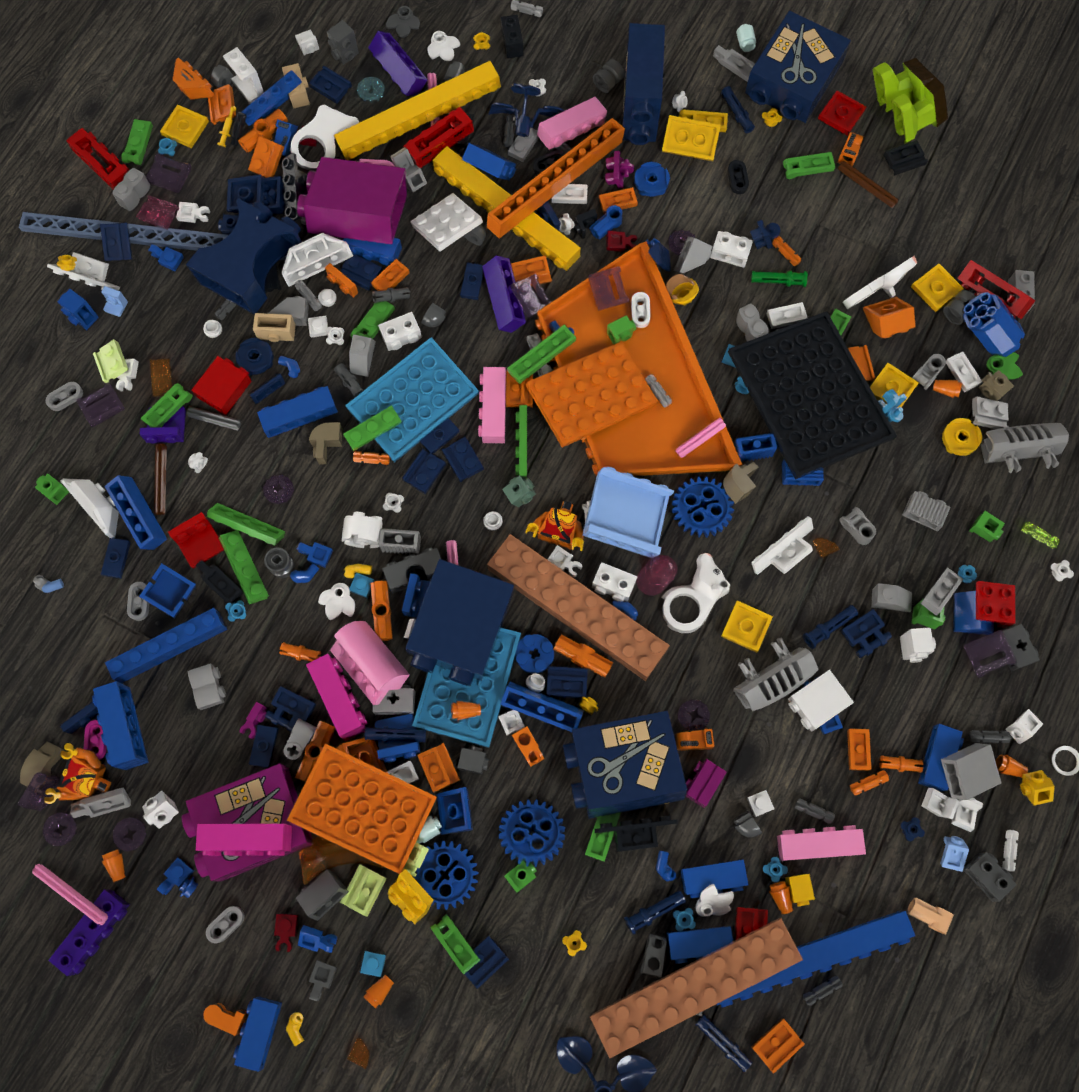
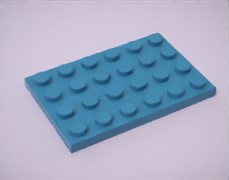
[345,337,479,463]
[412,628,521,748]

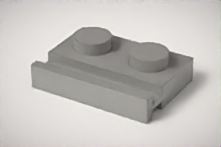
[972,397,1009,429]

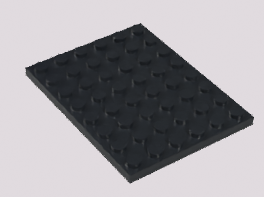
[728,311,897,480]

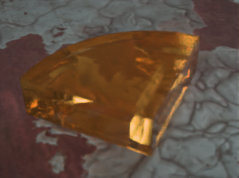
[813,538,839,558]
[347,1038,369,1069]

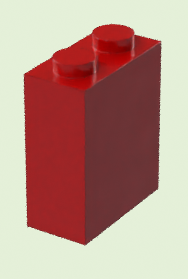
[191,356,252,416]

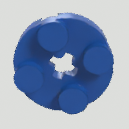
[634,162,670,197]
[515,634,554,674]

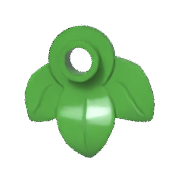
[986,352,1023,380]

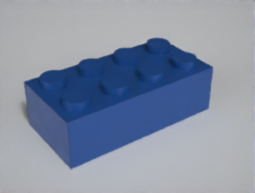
[92,681,149,770]

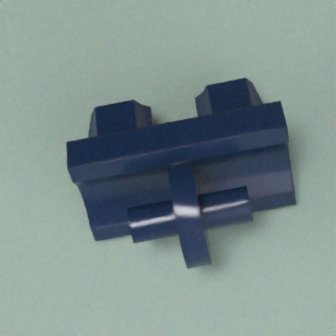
[750,220,781,249]

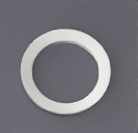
[1051,746,1079,776]

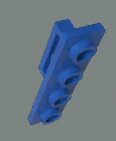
[241,70,302,126]

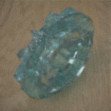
[357,77,385,103]

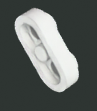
[631,292,651,328]

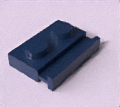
[309,66,352,104]
[100,223,133,261]
[340,254,383,291]
[442,437,484,482]
[402,449,446,494]
[547,666,588,698]
[465,936,509,989]

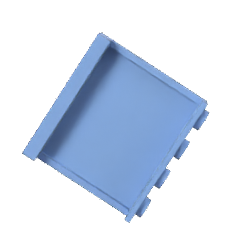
[582,467,674,558]

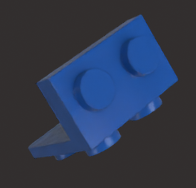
[375,714,421,763]

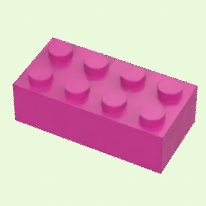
[306,654,368,741]
[196,824,292,856]

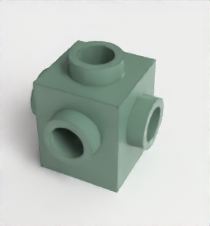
[502,476,536,507]

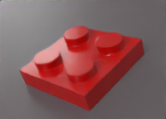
[818,91,867,136]

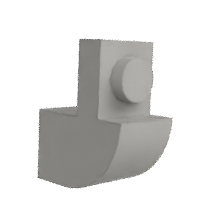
[390,147,427,192]

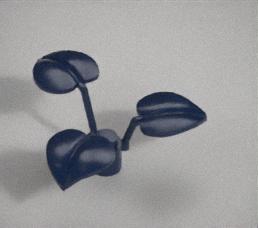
[489,83,564,137]
[557,1036,657,1092]

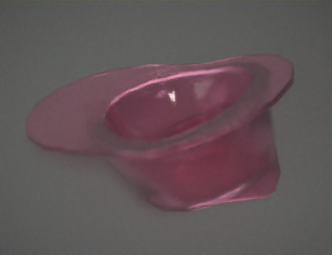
[637,555,677,596]

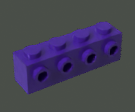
[368,31,428,96]
[482,255,526,333]
[48,889,130,976]

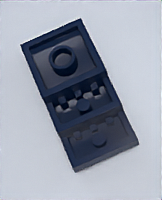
[227,174,285,214]

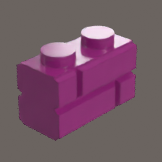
[686,759,727,808]

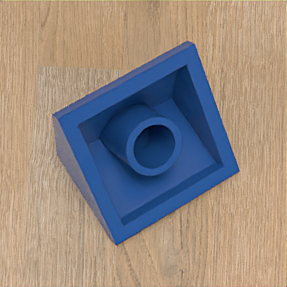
[954,591,994,635]
[437,787,473,835]

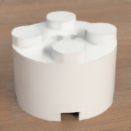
[341,512,383,548]

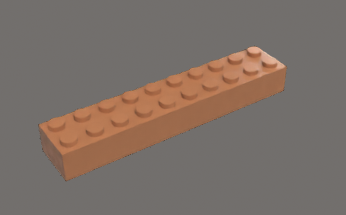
[487,534,670,681]
[590,917,803,1059]

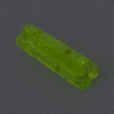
[1021,522,1060,549]

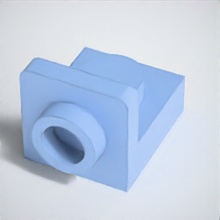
[101,286,128,317]
[940,836,969,872]

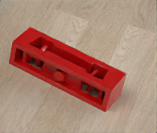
[403,107,474,168]
[66,128,129,190]
[957,260,1035,320]

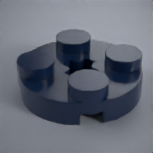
[235,338,274,375]

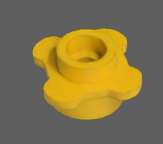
[473,32,490,50]
[762,108,782,127]
[57,255,77,271]
[580,696,599,715]
[562,930,587,956]

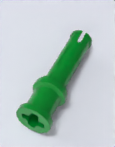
[751,270,808,287]

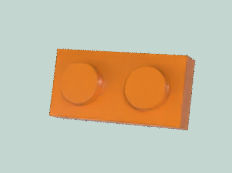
[599,187,638,214]
[371,259,410,291]
[325,263,358,298]
[847,729,871,771]

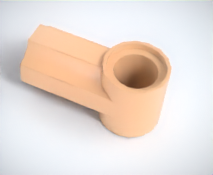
[907,898,954,935]

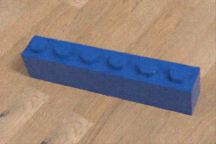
[105,608,228,683]

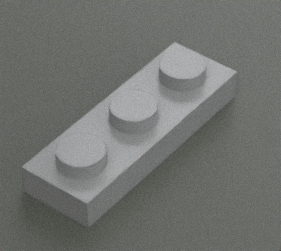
[920,567,963,616]

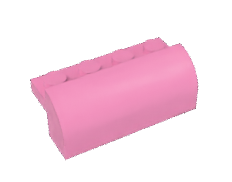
[330,621,410,705]

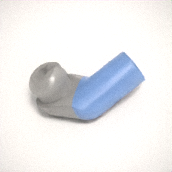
[33,575,64,593]

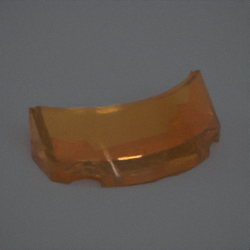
[299,836,384,885]

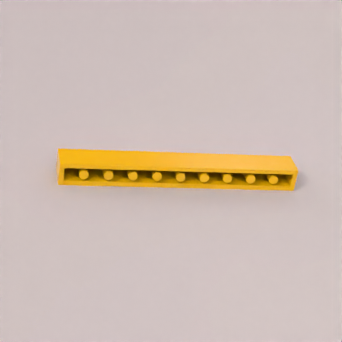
[334,61,501,160]
[433,146,581,271]

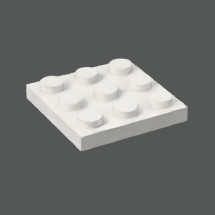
[410,193,483,251]

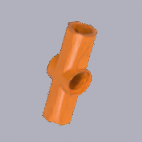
[238,109,288,153]
[371,581,393,641]
[553,634,613,678]
[295,721,336,782]

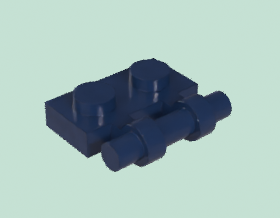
[841,609,892,658]
[265,686,317,732]

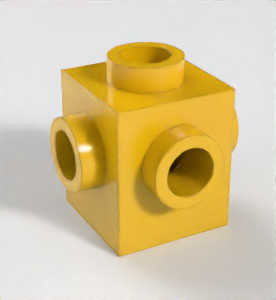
[1020,770,1054,806]

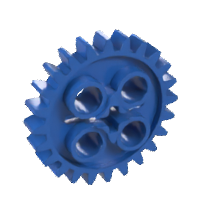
[672,477,734,538]
[499,799,565,867]
[413,841,479,910]

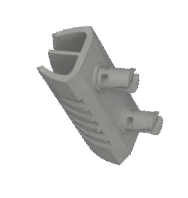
[981,423,1069,473]
[733,638,819,711]

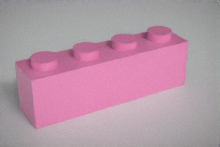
[537,97,607,150]
[478,367,506,443]
[777,825,866,861]

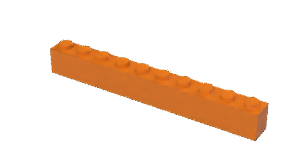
[487,118,625,239]

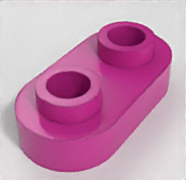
[83,720,106,760]

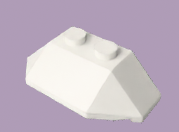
[281,233,353,287]
[60,478,119,538]

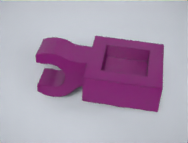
[240,702,267,739]

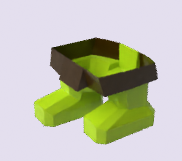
[873,58,948,144]

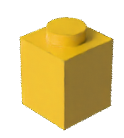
[785,874,815,906]

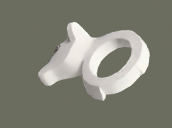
[290,105,359,171]
[842,256,917,309]
[661,553,730,633]

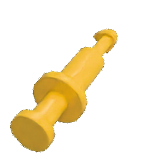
[217,106,236,148]

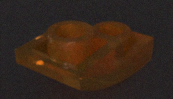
[150,359,172,397]

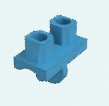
[878,389,907,422]

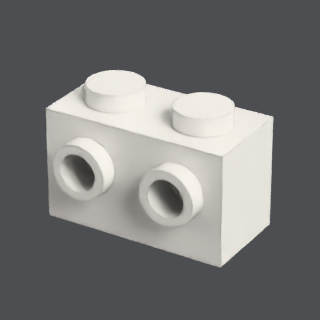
[710,231,753,268]
[378,312,422,351]
[592,562,637,602]
[900,628,936,663]

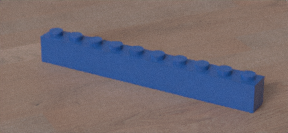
[716,911,915,1007]

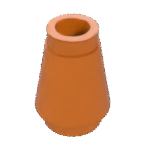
[932,380,962,398]
[451,701,481,721]
[996,754,1028,778]
[102,849,125,882]
[769,881,793,914]
[364,975,394,1009]

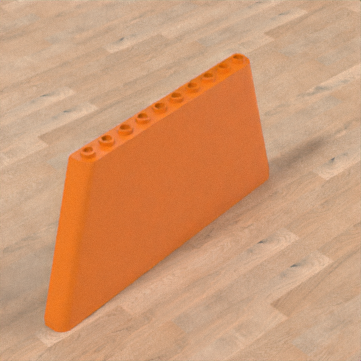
[535,242,742,476]

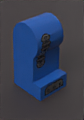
[274,119,298,157]

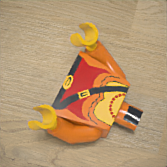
[525,501,584,551]
[44,743,111,804]

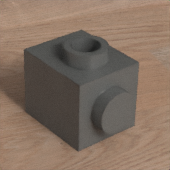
[458,746,489,775]

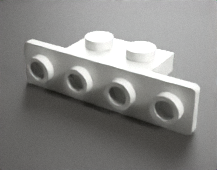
[47,252,120,290]
[752,516,813,575]

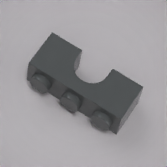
[382,548,441,594]

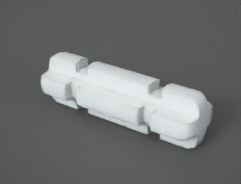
[1002,830,1019,871]

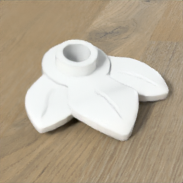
[428,31,460,61]
[318,583,355,620]
[696,884,734,917]

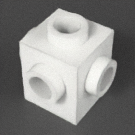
[142,791,179,829]

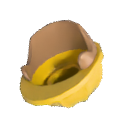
[666,274,699,305]

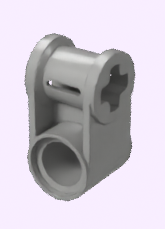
[912,354,946,390]
[840,507,876,545]
[284,718,316,760]

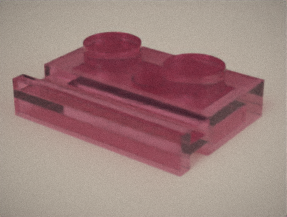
[136,195,179,230]

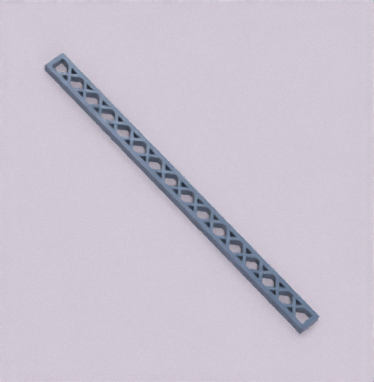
[19,212,287,261]

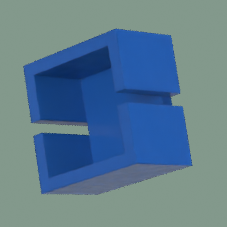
[139,563,196,619]

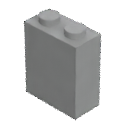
[941,743,1001,800]

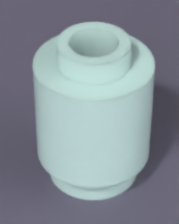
[736,24,756,52]
[416,815,442,844]

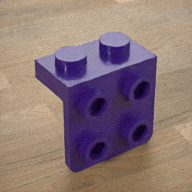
[140,406,186,444]

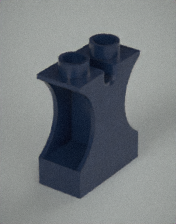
[186,198,302,315]

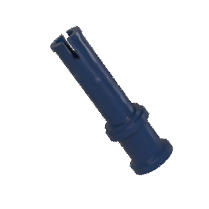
[803,605,858,649]
[624,890,686,935]

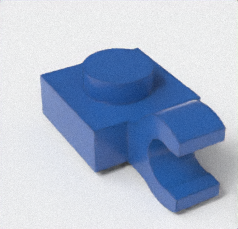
[148,244,184,271]
[297,542,333,568]
[157,857,194,895]
[298,925,337,953]

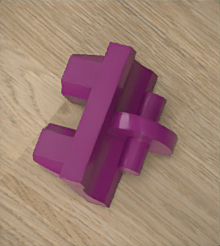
[605,151,634,189]

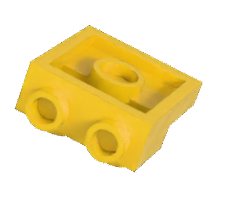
[387,869,434,924]

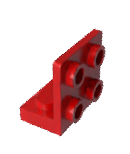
[168,512,224,568]
[976,581,1016,628]

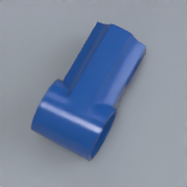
[589,205,622,240]

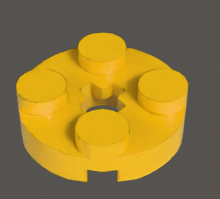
[942,418,982,456]

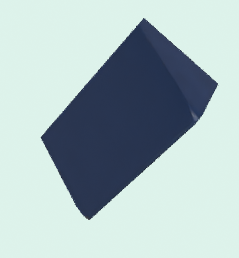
[648,242,671,272]
[248,373,285,404]

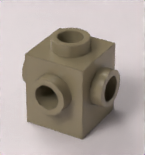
[978,370,1014,401]

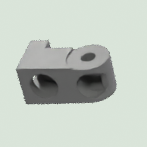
[640,934,666,978]

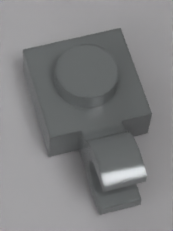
[309,960,337,1001]

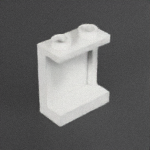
[223,47,264,104]
[788,670,854,732]

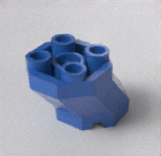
[963,292,1025,357]

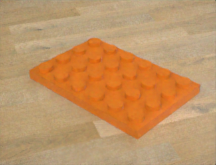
[526,341,658,448]
[287,743,437,874]

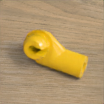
[344,564,372,578]
[286,1012,304,1046]

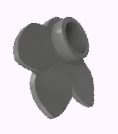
[386,6,420,38]

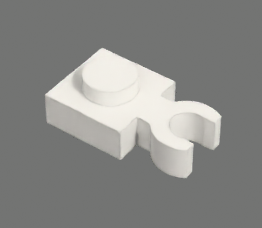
[176,202,210,223]
[116,359,139,391]
[547,545,582,577]

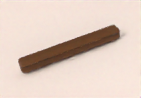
[838,161,899,208]
[154,443,167,515]

